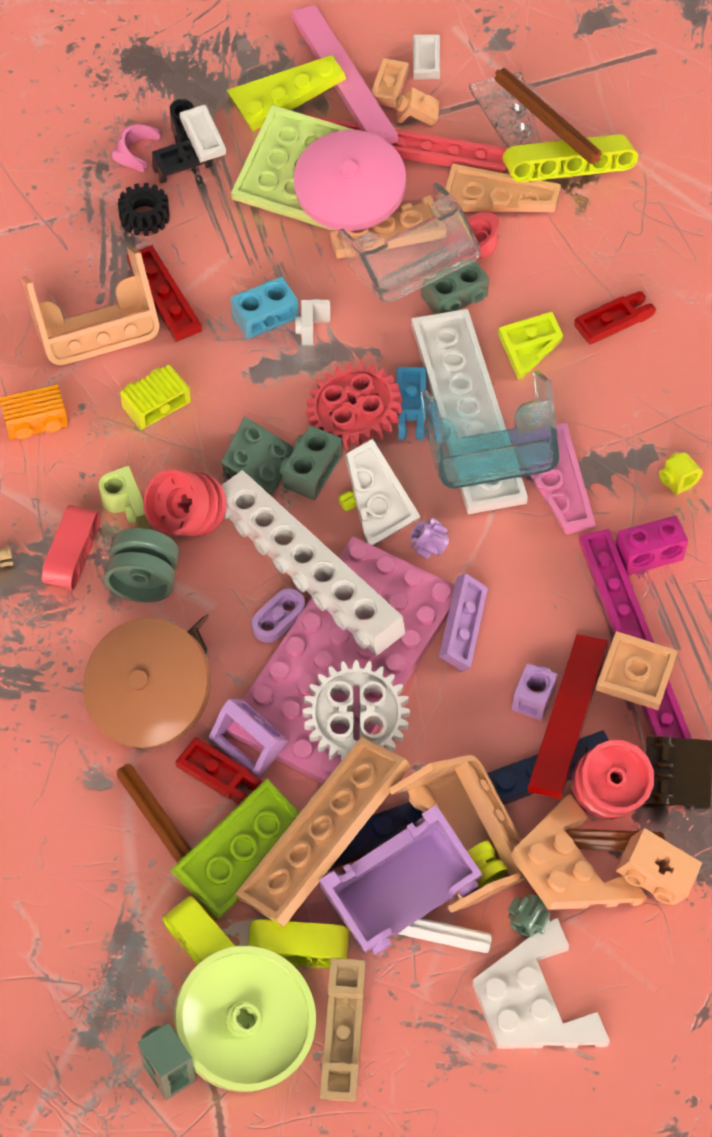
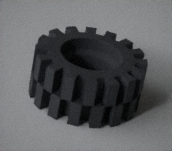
[118,183,170,236]

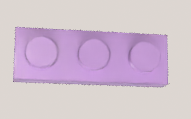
[439,573,488,671]

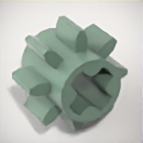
[508,894,551,937]

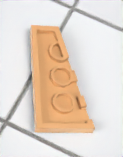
[440,164,561,212]
[330,195,446,259]

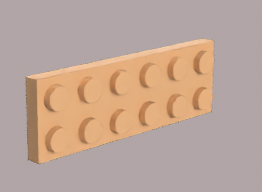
[235,737,411,927]

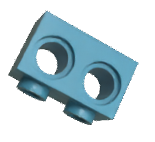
[231,276,299,340]

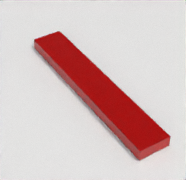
[528,634,608,799]

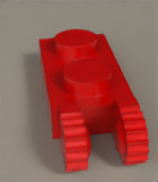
[574,291,656,345]
[175,737,263,805]

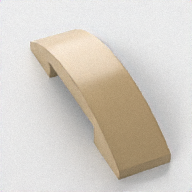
[320,958,366,1102]

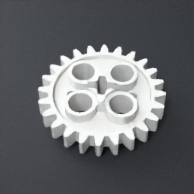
[303,660,410,761]

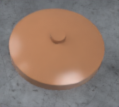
[83,618,211,749]

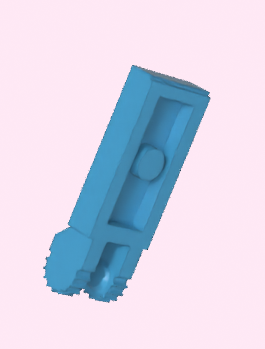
[396,367,426,441]

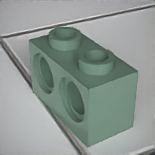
[421,256,489,314]
[280,425,342,500]
[137,1022,196,1100]

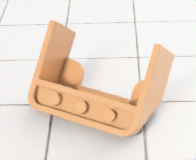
[21,246,160,365]
[388,755,526,913]

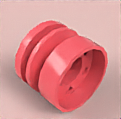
[143,470,227,537]

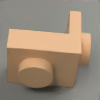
[395,87,439,126]

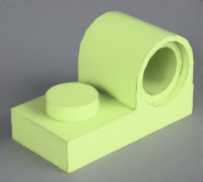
[98,466,150,529]

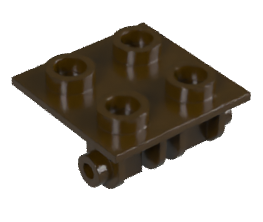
[644,737,712,807]

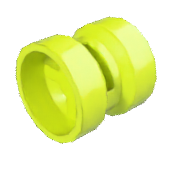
[467,841,508,888]

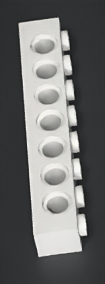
[222,470,405,656]

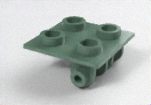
[220,417,294,495]

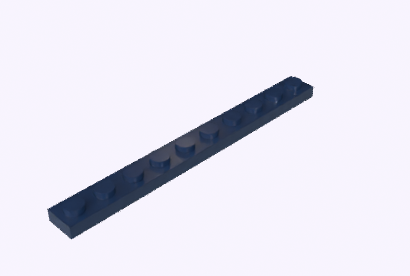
[328,730,609,871]

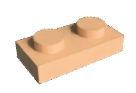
[371,58,409,108]

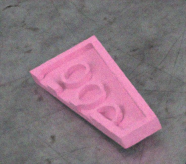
[509,422,596,535]

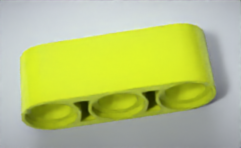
[162,896,235,965]
[248,920,350,969]

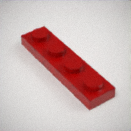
[126,245,202,342]

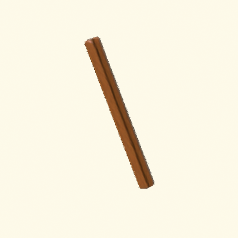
[494,68,602,164]

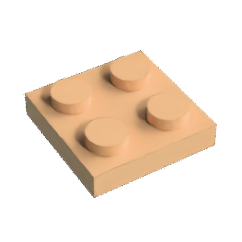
[596,631,678,711]

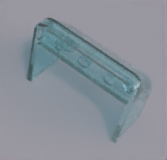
[421,371,559,489]

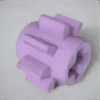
[410,518,449,559]

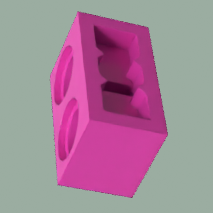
[615,515,688,575]

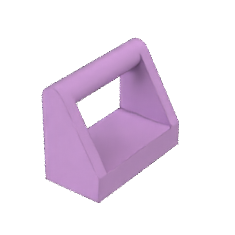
[208,698,289,779]

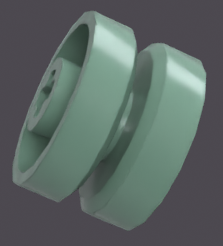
[104,528,180,603]

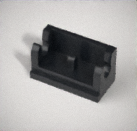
[152,139,214,184]

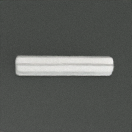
[398,918,492,953]

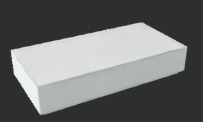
[413,35,440,80]
[179,104,226,163]

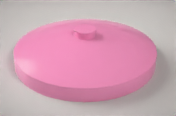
[294,130,406,231]

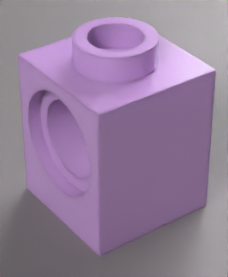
[512,663,558,721]

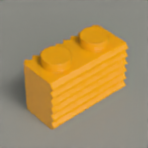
[0,384,68,440]

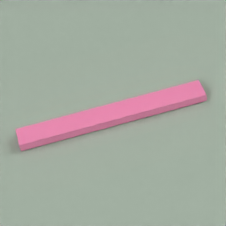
[291,5,398,144]

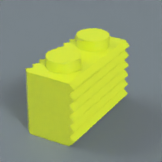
[120,364,191,430]

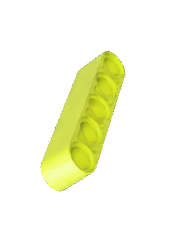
[502,134,638,182]

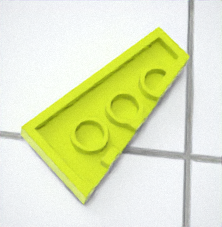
[227,55,346,132]

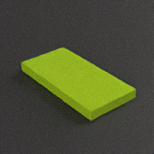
[170,779,300,921]

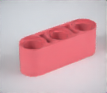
[41,505,101,589]

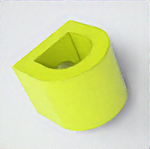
[659,452,703,495]

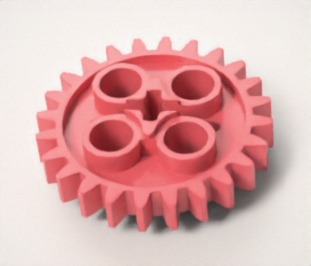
[305,363,403,450]

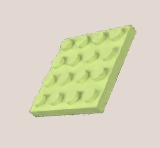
[231,105,354,231]

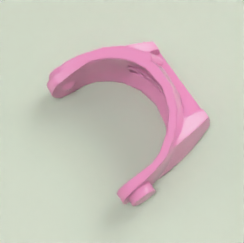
[112,124,162,172]

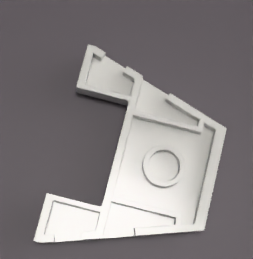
[472,918,610,1049]

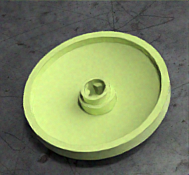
[173,946,316,1092]

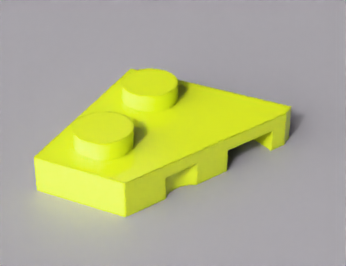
[497,312,563,380]

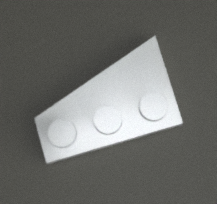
[345,439,421,546]

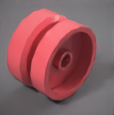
[571,740,654,819]

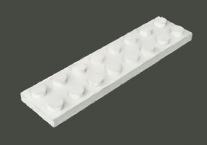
[411,309,528,514]

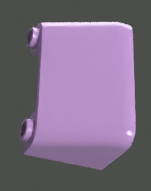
[319,805,482,955]

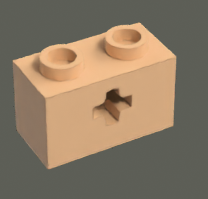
[616,828,702,906]

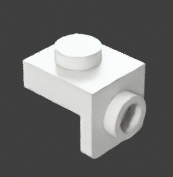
[295,299,330,346]

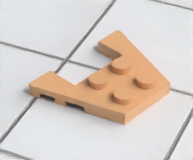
[510,794,647,910]

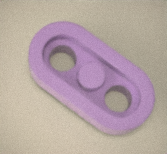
[252,588,305,643]

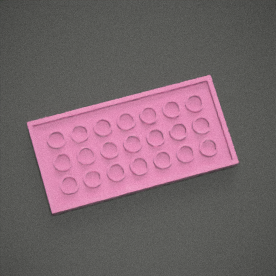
[224,536,455,784]

